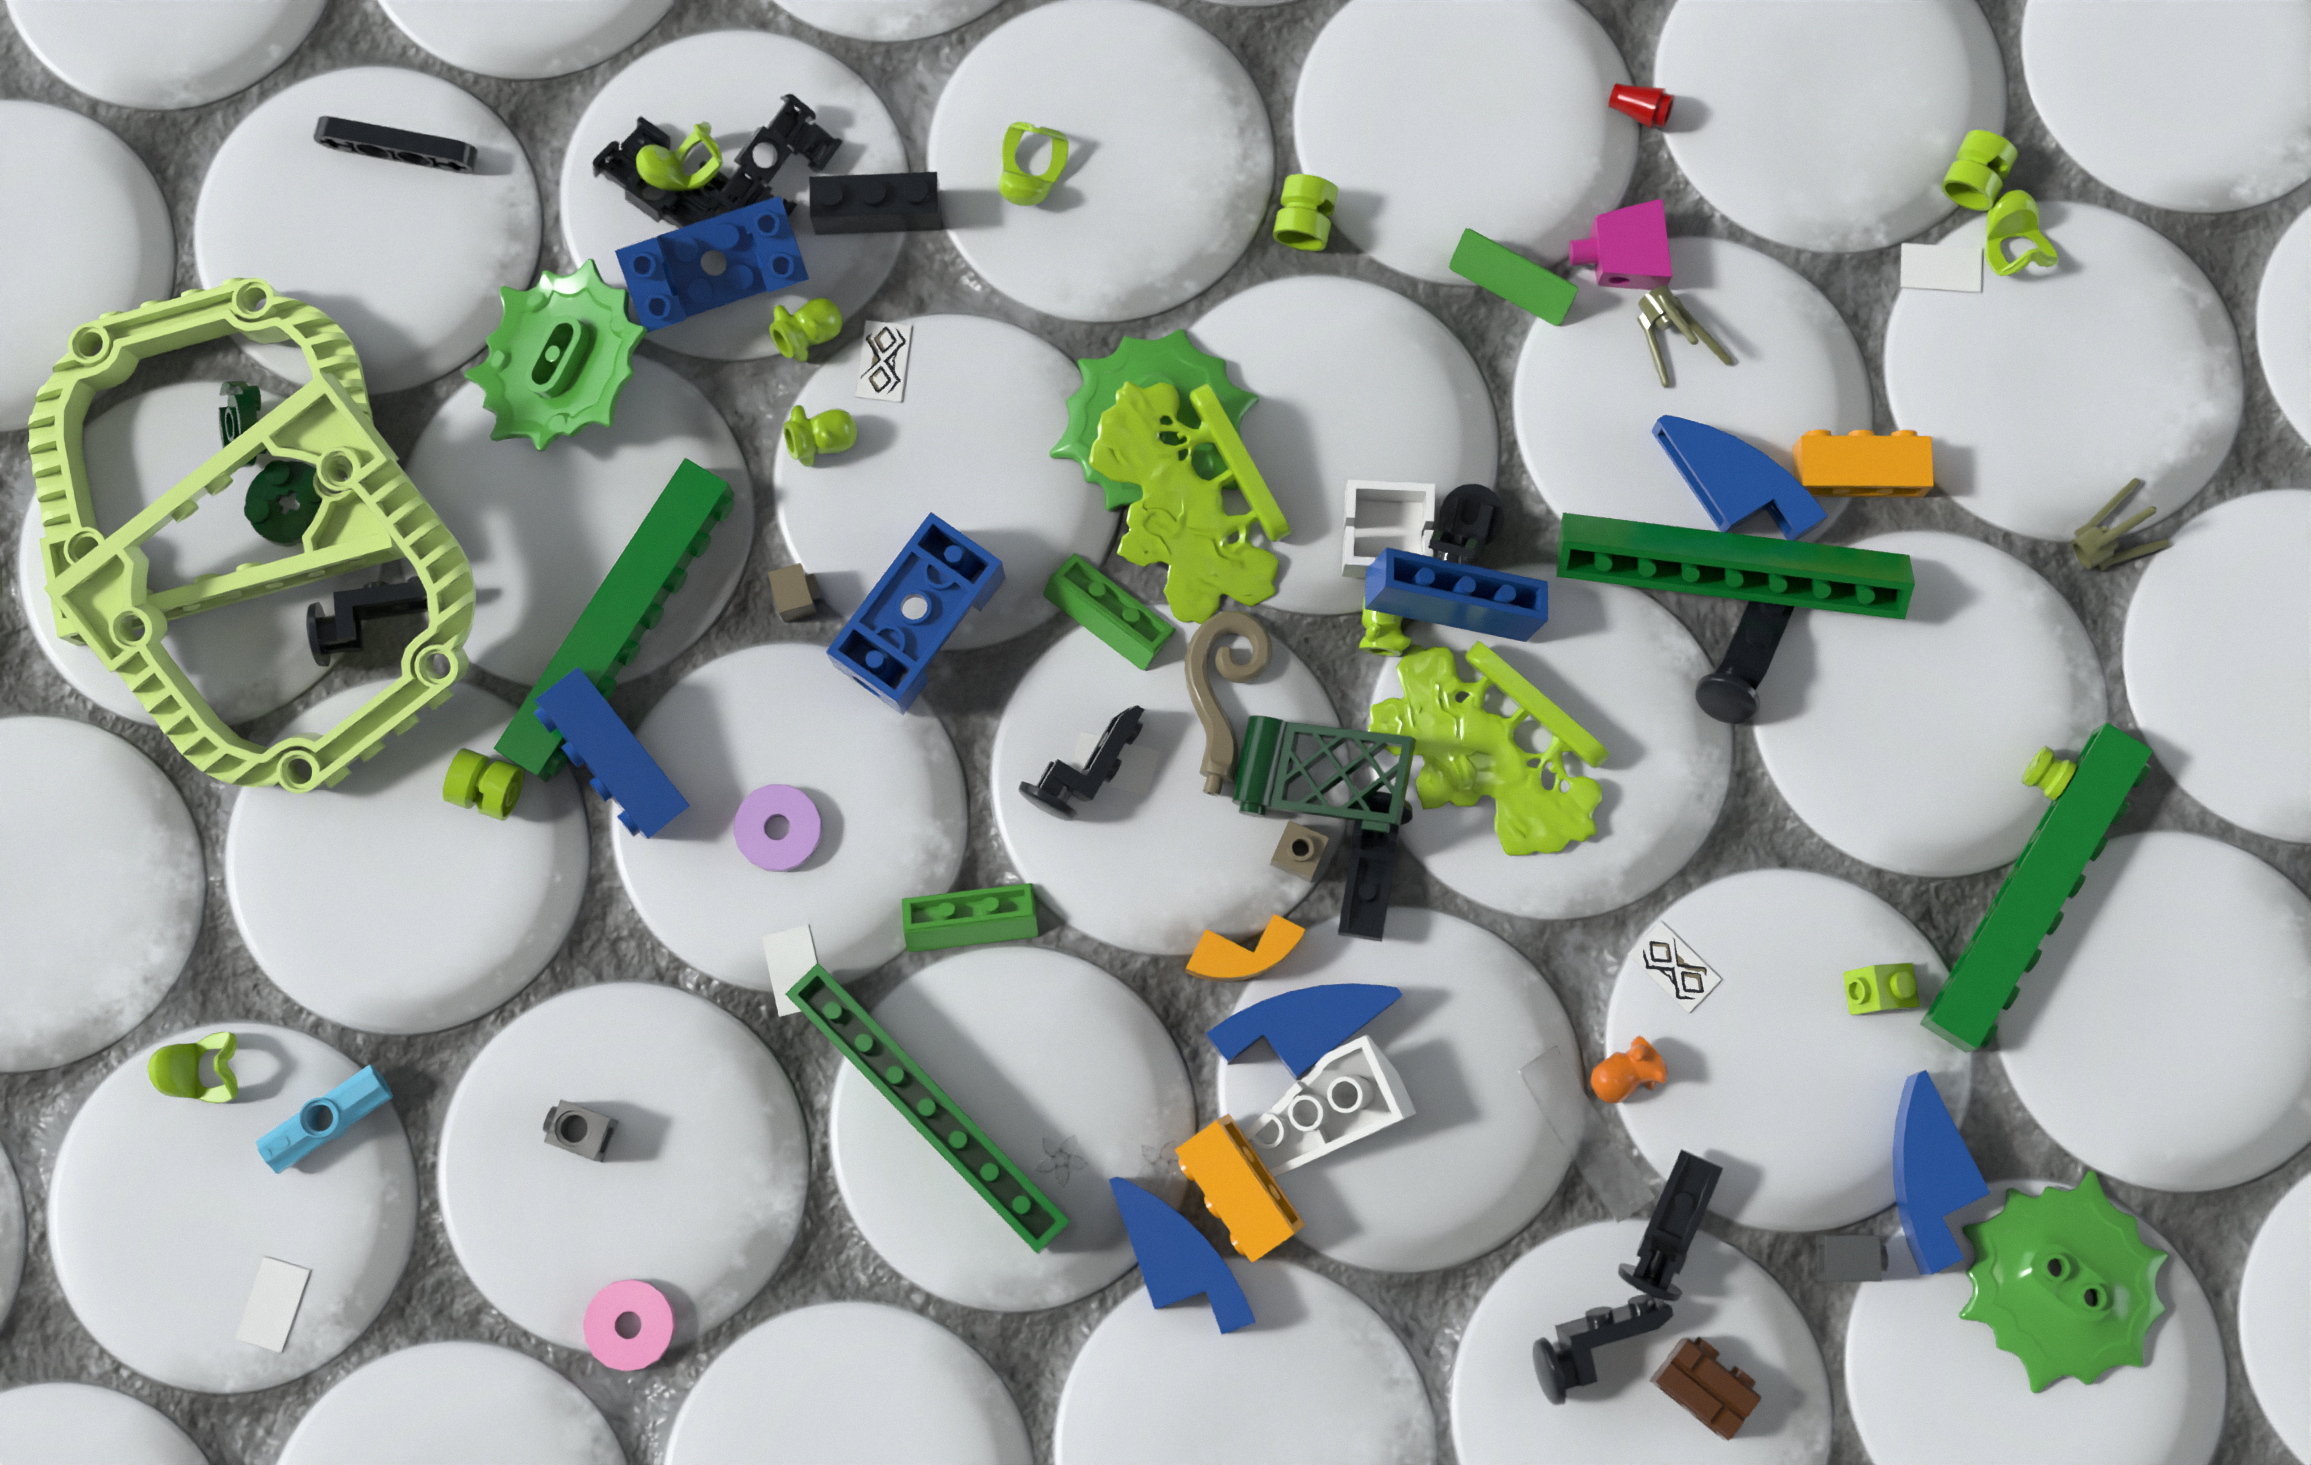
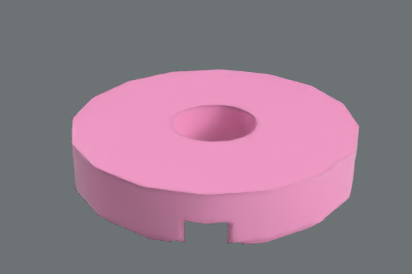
[583,1279,676,1371]

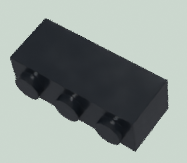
[809,172,942,235]

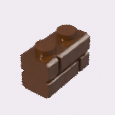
[1650,1337,1762,1441]

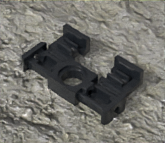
[710,93,843,217]
[592,116,729,228]

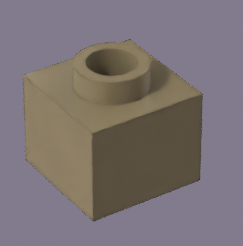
[768,563,822,623]
[1270,820,1329,882]

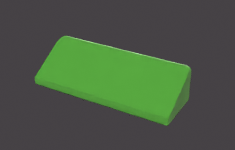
[1449,228,1579,326]
[1043,553,1176,671]
[902,883,1038,952]

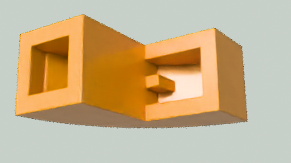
[1186,914,1306,982]

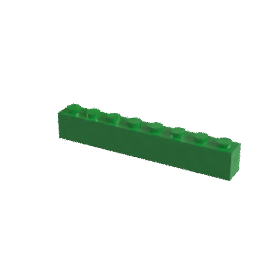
[493,458,735,783]
[1556,512,1915,620]
[1920,722,2153,1053]
[785,963,1071,1254]

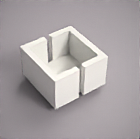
[1342,480,1435,578]

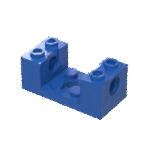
[615,195,809,333]
[826,512,1006,716]

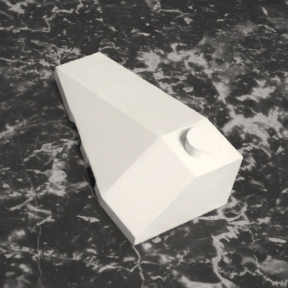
[1244,1035,1417,1178]

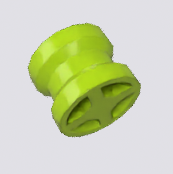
[2021,745,2077,801]

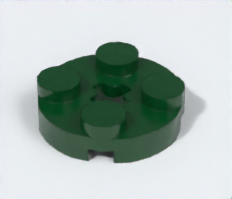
[219,381,267,468]
[244,460,323,547]

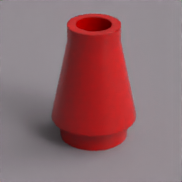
[1608,83,1674,129]

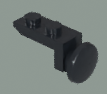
[1428,484,1504,564]
[306,576,428,667]
[1695,601,1795,724]
[1018,705,1145,821]
[1338,791,1413,942]
[1618,1149,1723,1301]
[1532,1294,1674,1405]

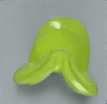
[636,121,722,191]
[999,122,1069,206]
[1985,190,2058,276]
[148,1032,238,1104]

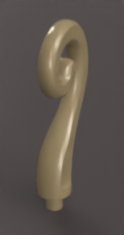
[1184,611,1272,796]

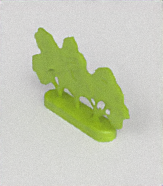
[1088,381,1291,624]
[1368,641,1610,856]

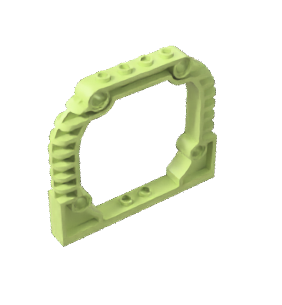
[28,278,406,646]
[43,373,476,794]

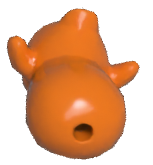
[1590,1035,1668,1104]

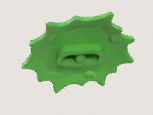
[464,258,647,451]
[1049,329,1259,512]
[1959,1171,2168,1394]

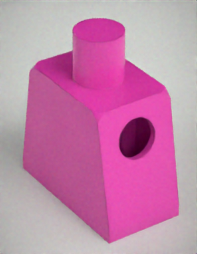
[1569,199,1672,290]

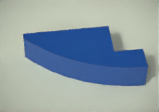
[1651,415,1828,541]
[1205,983,1403,1080]
[1892,1070,1990,1275]
[1109,1176,1256,1335]

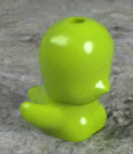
[769,297,842,363]
[783,405,857,467]
[1359,595,1412,656]

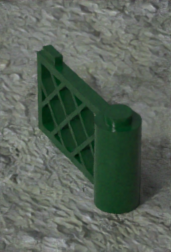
[1232,715,1416,833]

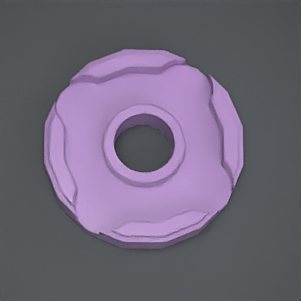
[733,784,822,872]

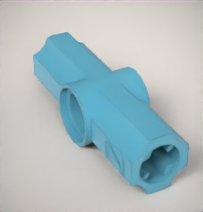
[255,1065,393,1174]

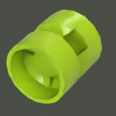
[1941,130,2018,211]
[1273,174,1338,251]
[443,748,524,821]

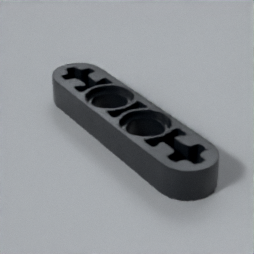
[313,116,478,174]

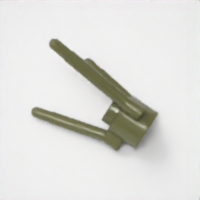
[1637,285,1732,388]
[2071,478,2169,572]

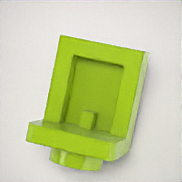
[1843,962,1920,1015]

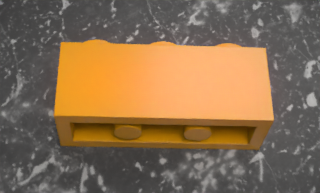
[1792,429,1934,498]
[1175,1113,1306,1263]

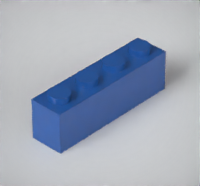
[1365,547,1548,642]
[533,666,690,839]

